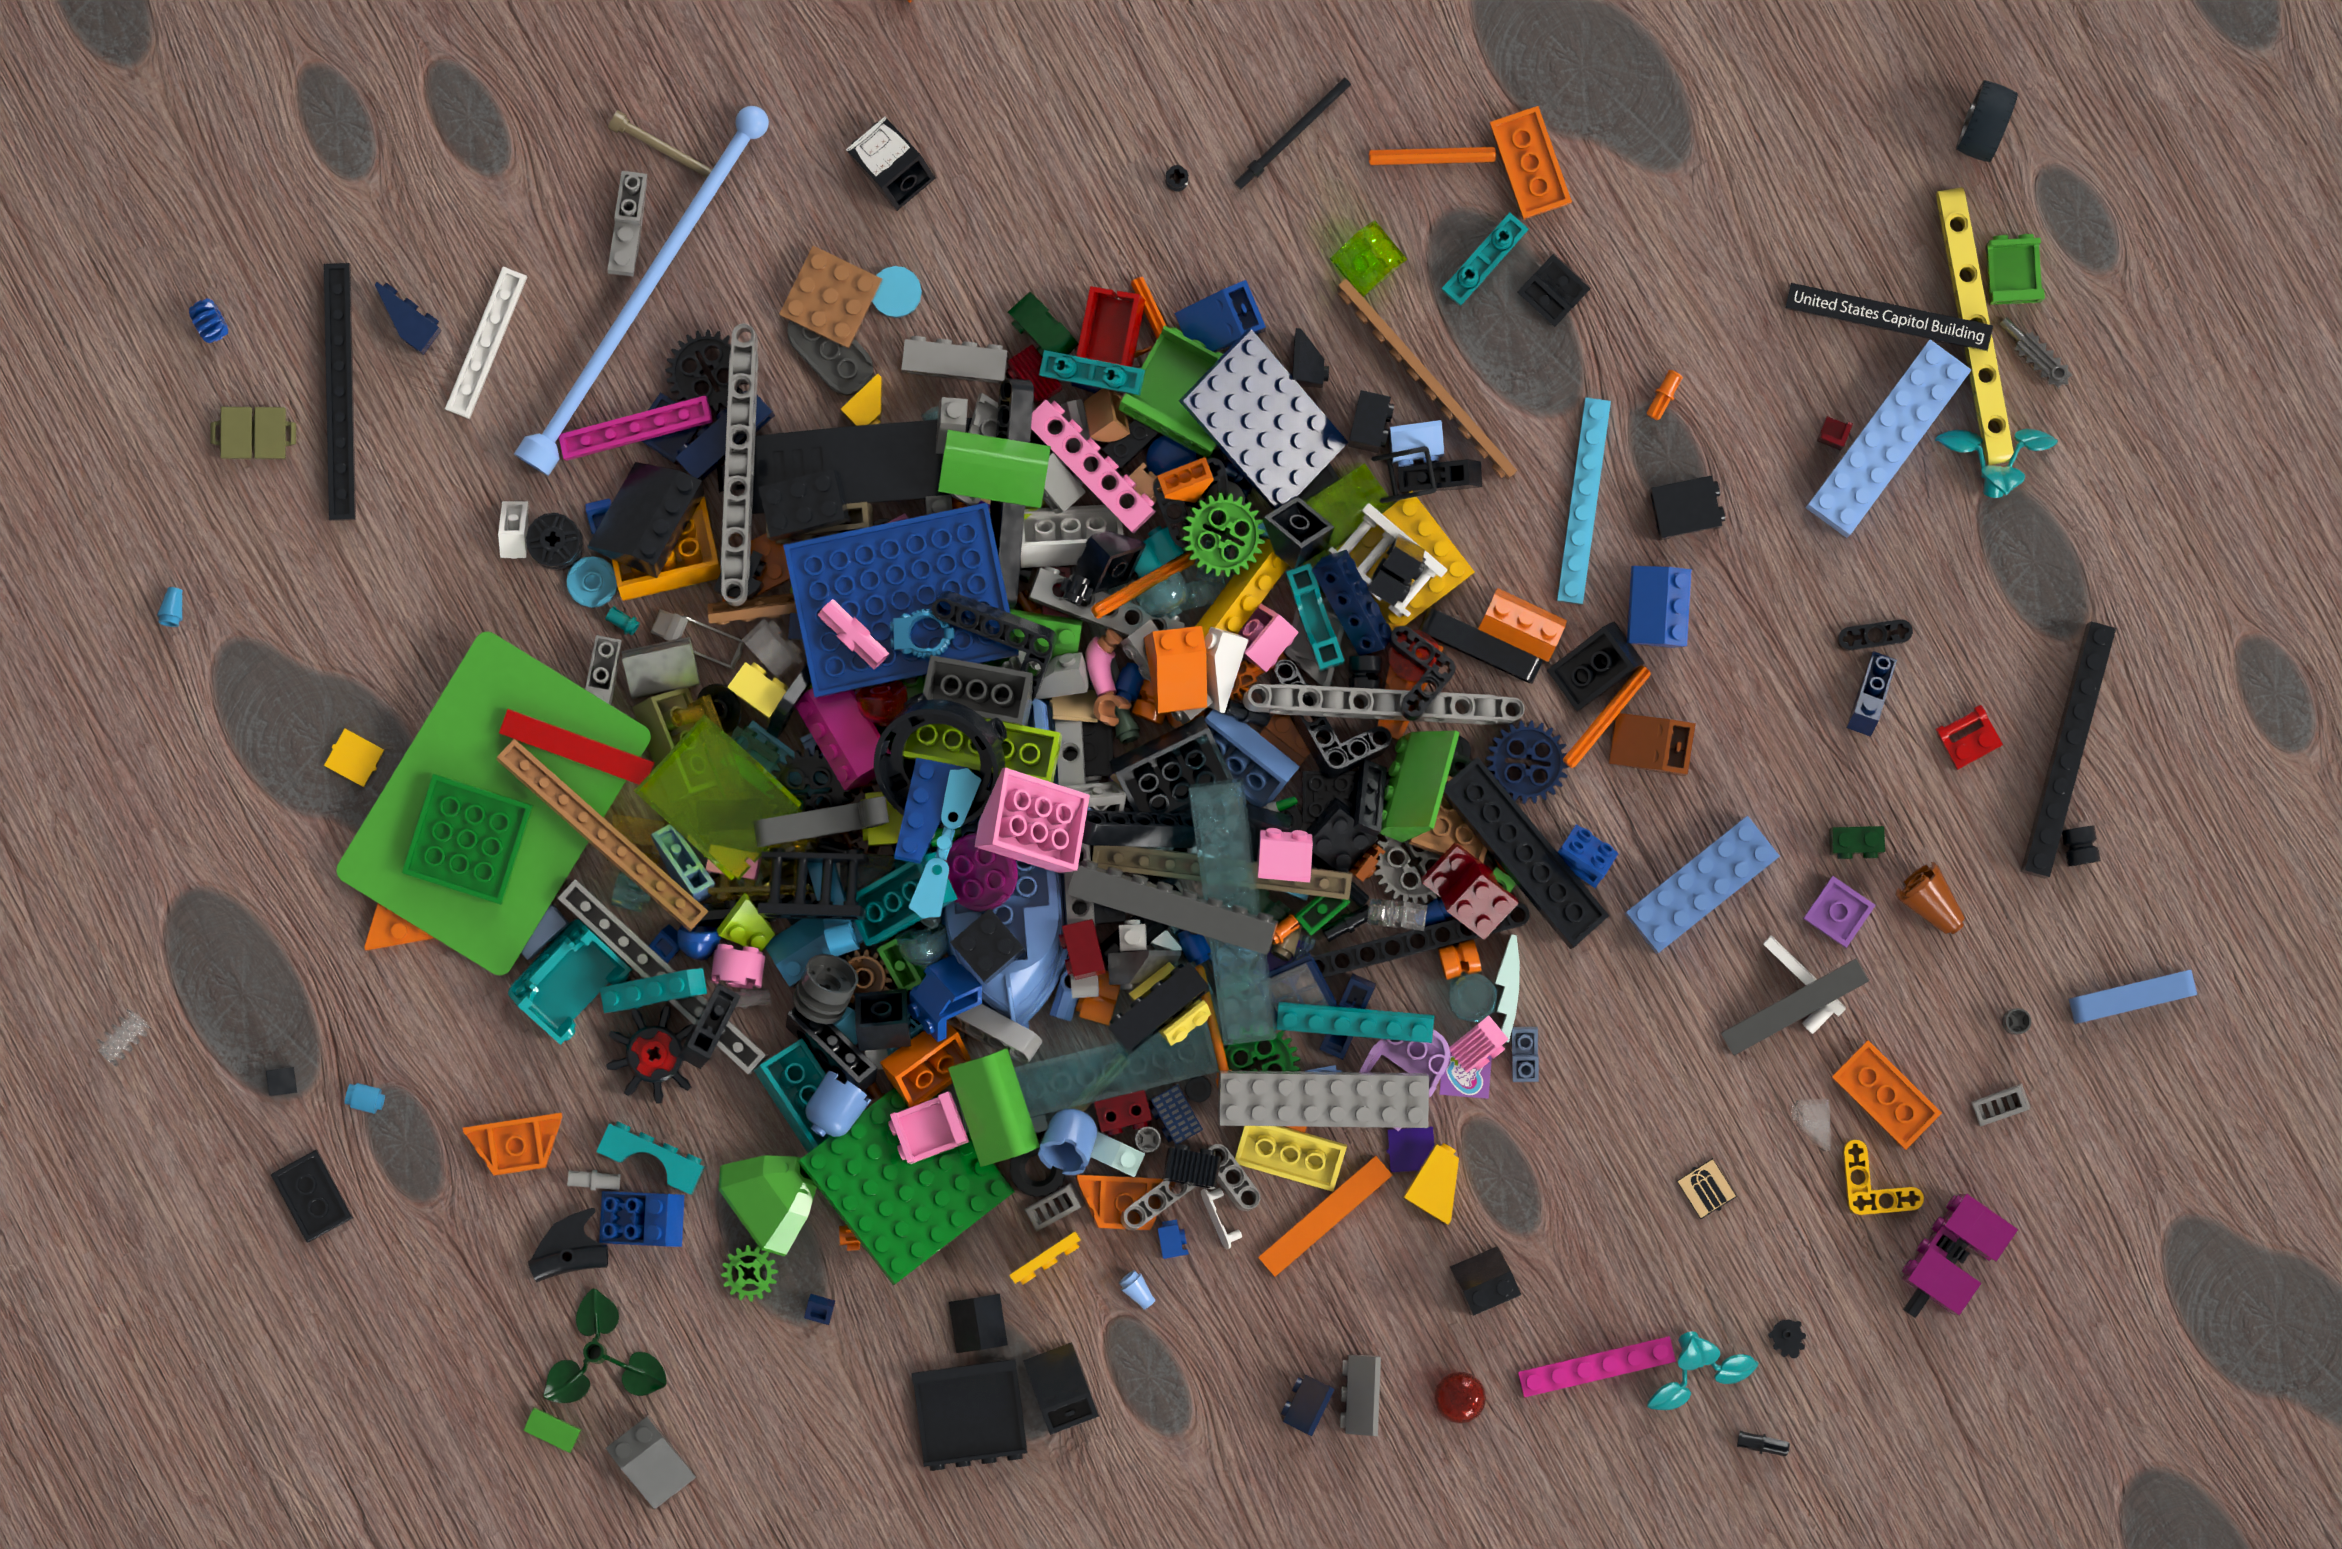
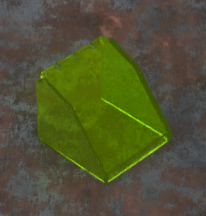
[634,714,802,881]

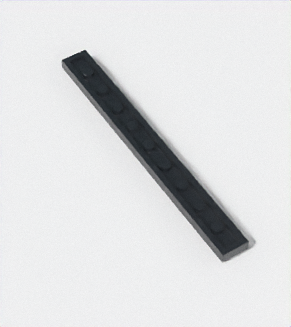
[324,263,356,521]

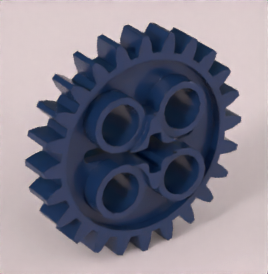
[1486,720,1569,804]

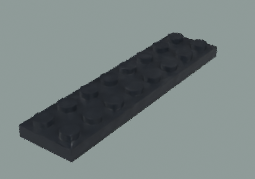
[1443,757,1609,949]

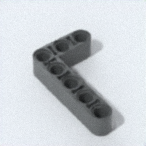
[753,796,889,847]

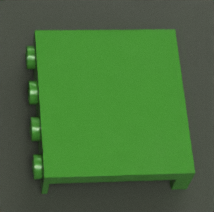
[1118,325,1223,457]

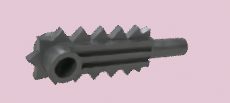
[2000,317,2073,389]

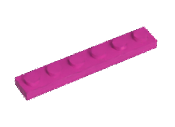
[559,396,713,461]
[1518,1336,1676,1398]

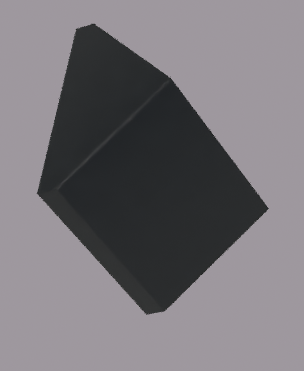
[949,1294,1008,1353]

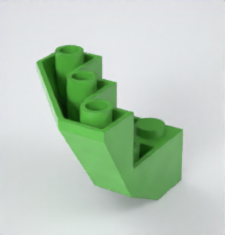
[718,1155,817,1256]

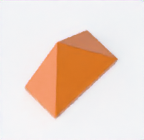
[1157,457,1214,503]

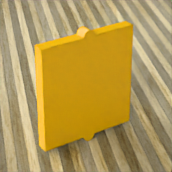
[324,728,385,787]

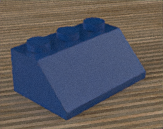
[1627,566,1692,648]

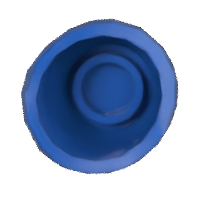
[676,924,722,961]

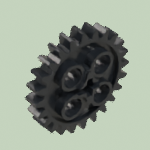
[665,329,748,413]
[767,748,851,816]

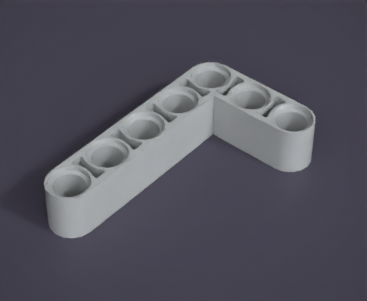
[1120,1144,1260,1230]

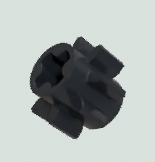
[1060,574,1093,605]

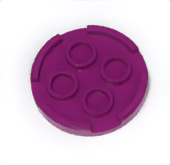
[945,833,1018,912]

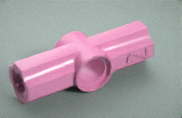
[818,599,889,670]

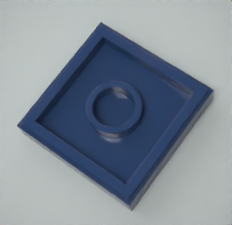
[641,392,701,464]

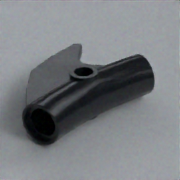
[528,1208,608,1283]

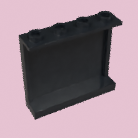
[912,1359,1028,1471]

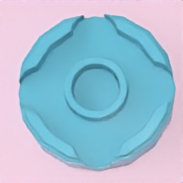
[872,266,922,318]
[567,556,618,608]

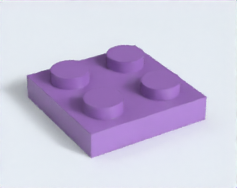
[1803,876,1876,948]

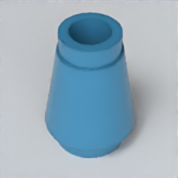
[157,587,183,627]

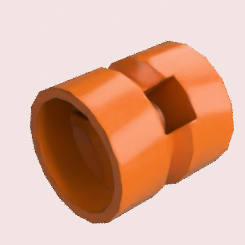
[1131,679,1167,725]
[1438,939,1482,980]

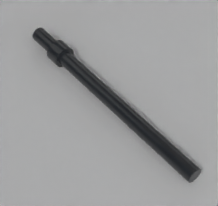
[1234,77,1351,190]

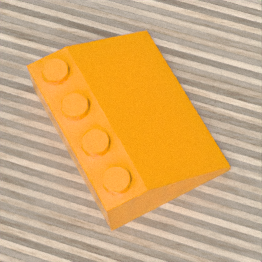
[612,497,721,601]

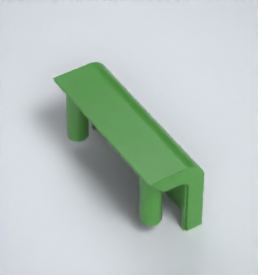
[938,430,1051,508]
[948,1048,1040,1167]

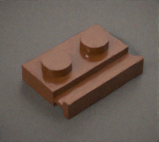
[1260,714,1321,766]
[1349,844,1385,882]

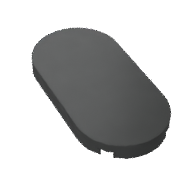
[787,321,873,395]

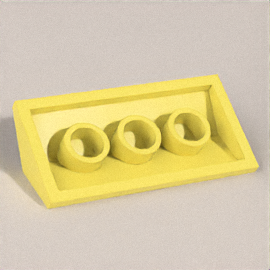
[1235,1126,1347,1192]

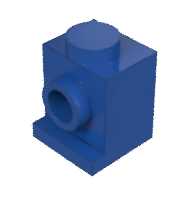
[1157,1219,1189,1259]

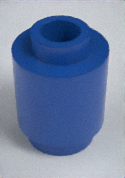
[1115,663,1145,703]
[1177,930,1212,966]

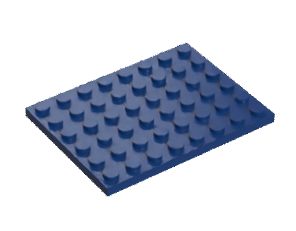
[783,503,1019,698]

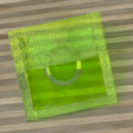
[1330,220,1407,297]

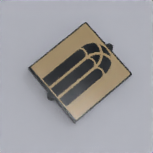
[1677,1158,1737,1220]

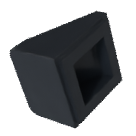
[266,1067,297,1096]

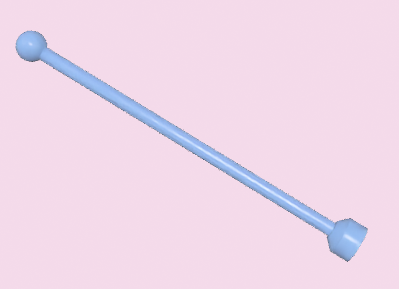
[514,106,769,476]

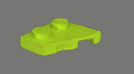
[717,893,775,952]

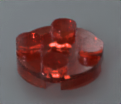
[1388,630,1439,682]

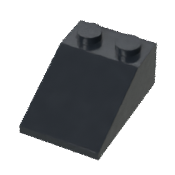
[1547,621,1644,712]

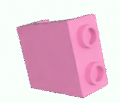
[888,1092,969,1164]

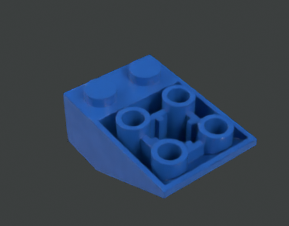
[1174,280,1266,352]
[599,1191,685,1247]

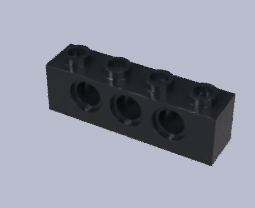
[786,1007,878,1091]

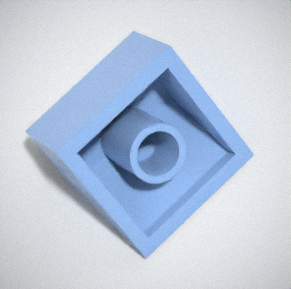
[1388,420,1444,467]

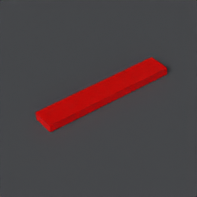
[499,709,655,787]

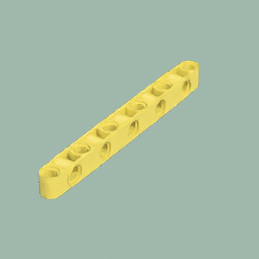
[1936,187,2014,465]

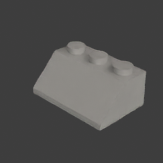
[1340,1355,1381,1436]

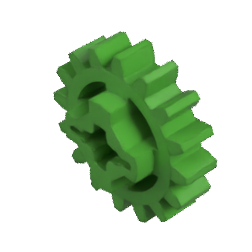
[721,1245,778,1302]

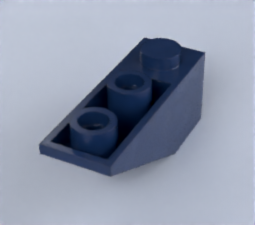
[375,282,442,355]
[1846,651,1897,737]

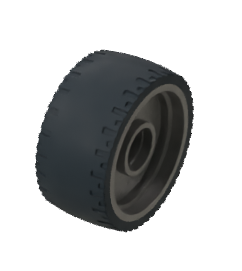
[1956,80,2018,162]

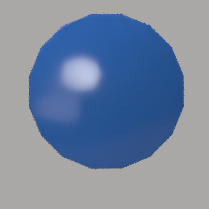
[1146,435,1197,476]

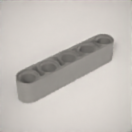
[947,1004,1042,1064]

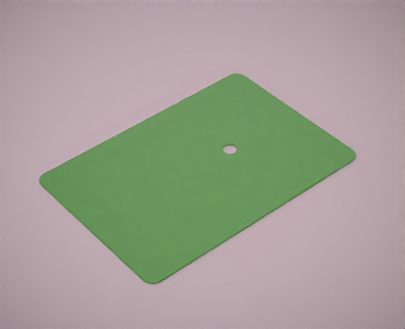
[337,632,651,975]

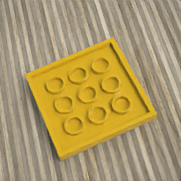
[1330,491,1475,631]

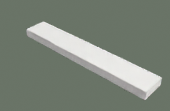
[445,267,527,419]

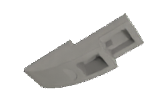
[607,171,647,277]

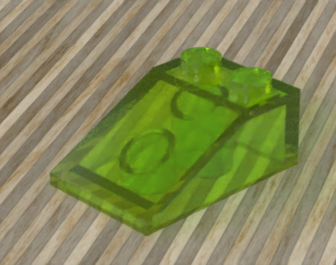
[1306,463,1394,548]

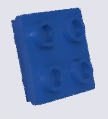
[1557,825,1618,888]

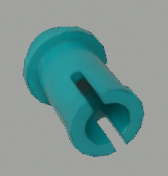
[605,606,640,636]

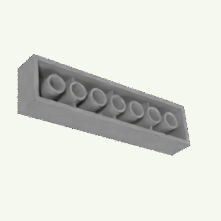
[1218,1071,1429,1128]

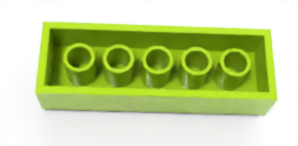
[904,718,1062,783]

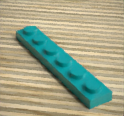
[1277,1002,1434,1043]

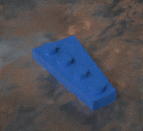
[894,758,968,864]

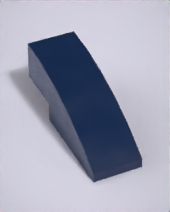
[1319,973,1376,1060]

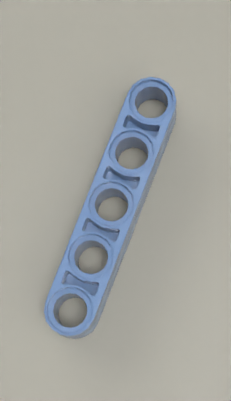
[2069,970,2198,1024]

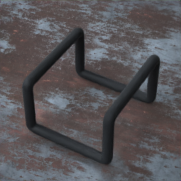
[1371,446,1437,503]

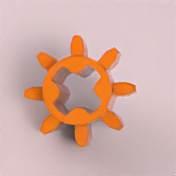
[839,1225,861,1251]

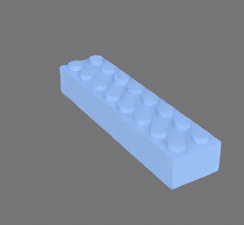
[1805,340,1971,538]

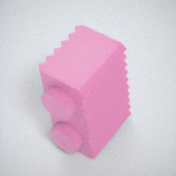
[1449,1015,1509,1072]

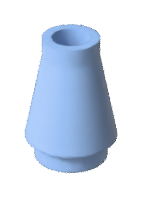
[1119,1270,1155,1310]

